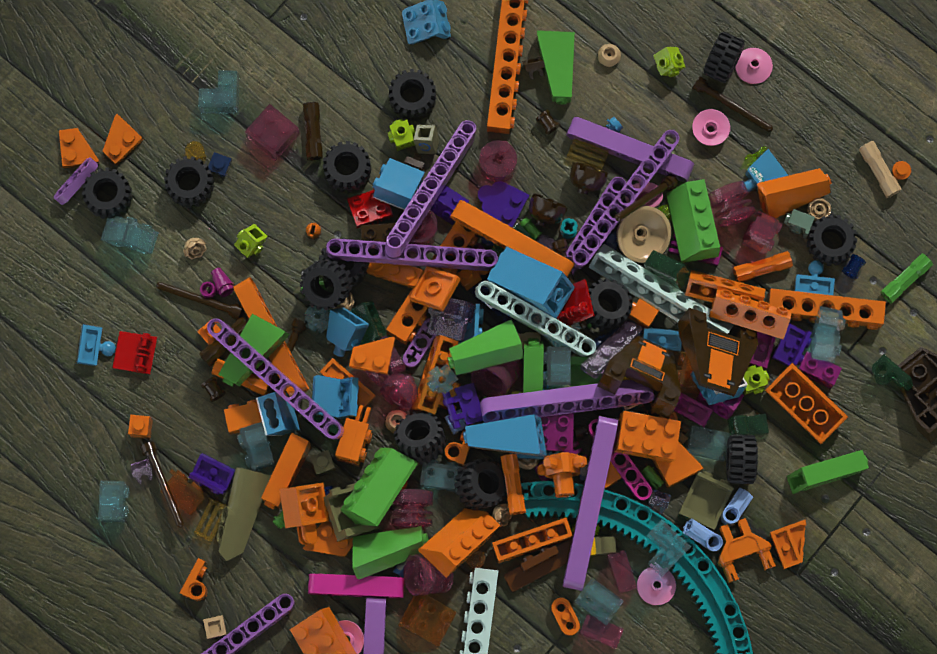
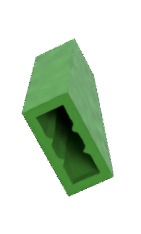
[536,30,575,105]
[218,314,290,386]
[447,320,524,375]
[786,450,869,494]
[352,526,429,580]

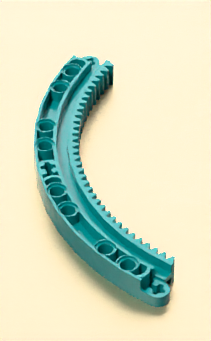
[521,481,753,654]

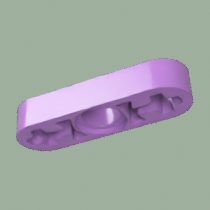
[54,158,98,205]
[403,318,440,369]

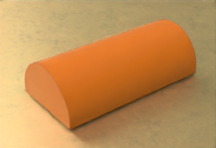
[765,363,848,444]

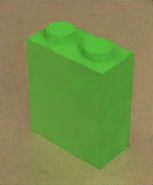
[523,338,544,393]

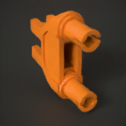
[717,518,776,583]

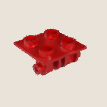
[347,190,393,228]
[557,279,594,326]
[113,331,158,374]

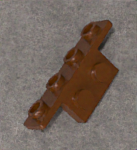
[504,539,572,592]

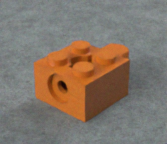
[335,405,373,467]
[279,483,329,545]

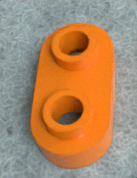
[551,598,580,636]

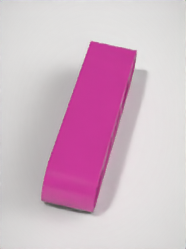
[587,419,652,500]
[308,574,405,598]

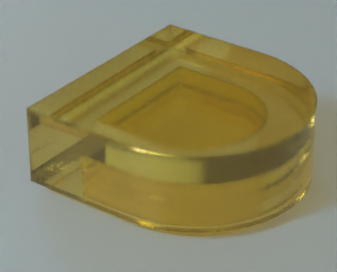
[185,141,207,160]

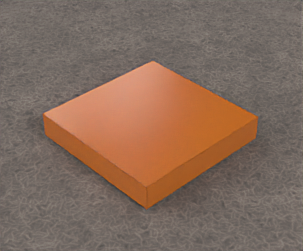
[409,266,461,311]

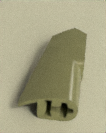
[217,467,270,561]

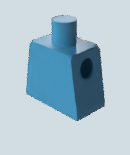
[326,307,369,357]

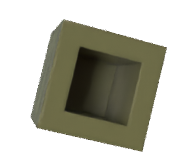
[413,125,440,154]
[310,450,336,478]

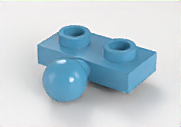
[794,261,835,295]
[77,324,116,366]
[643,328,682,351]

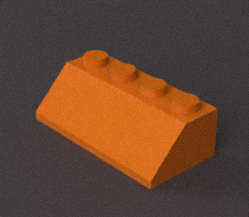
[418,508,500,578]

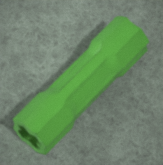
[880,253,933,304]

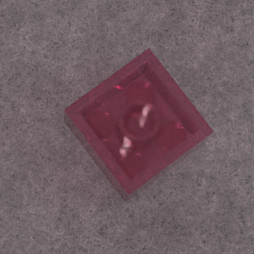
[245,104,300,161]

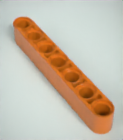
[450,200,575,277]
[233,277,309,397]

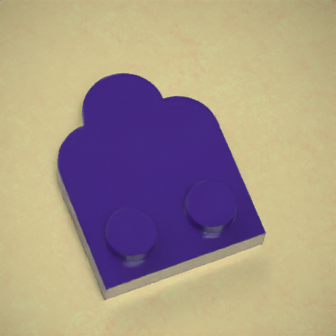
[478,181,530,228]

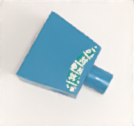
[741,149,789,194]

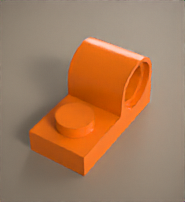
[445,430,470,467]
[180,558,208,601]

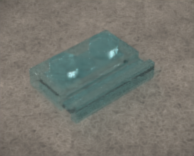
[687,426,730,462]

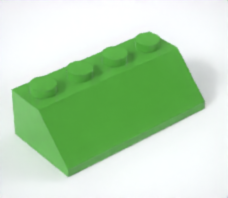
[666,179,720,263]
[340,447,418,526]

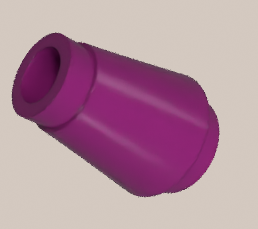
[211,268,234,297]

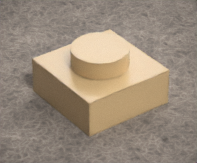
[203,615,227,639]

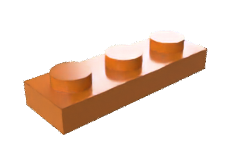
[366,255,424,288]
[320,358,376,409]

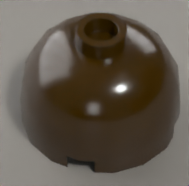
[569,162,609,195]
[529,193,568,227]

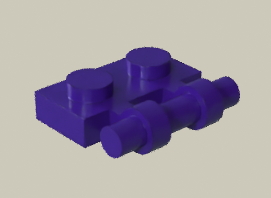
[442,383,483,429]

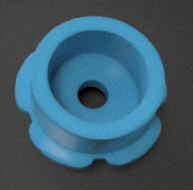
[606,117,623,133]

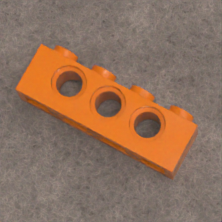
[685,270,766,313]
[709,289,791,339]
[412,335,459,415]
[492,518,573,564]

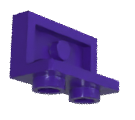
[423,185,469,225]
[771,323,812,367]
[188,453,235,494]

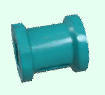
[560,218,578,239]

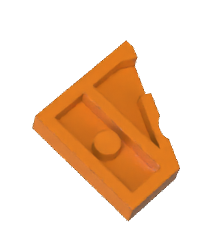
[103,114,143,166]
[59,128,100,168]
[349,337,395,375]
[769,520,806,570]
[303,521,353,557]

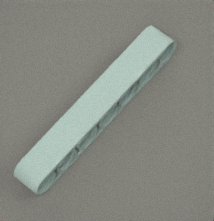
[475,281,596,357]

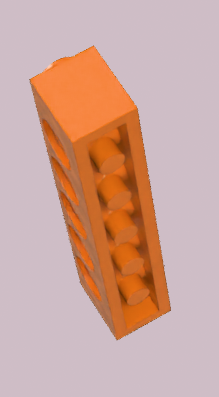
[768,288,886,330]

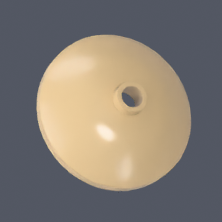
[617,206,671,263]

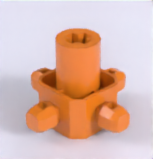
[537,452,587,498]

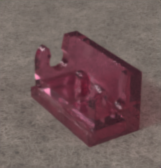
[607,550,637,594]
[579,614,624,649]

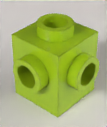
[653,47,686,77]
[387,119,415,151]
[234,224,268,258]
[743,365,770,395]

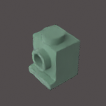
[783,209,815,239]

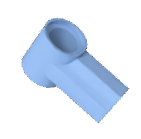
[720,488,753,527]
[683,518,723,551]

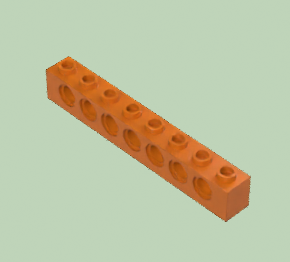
[487,0,528,134]
[386,222,478,345]

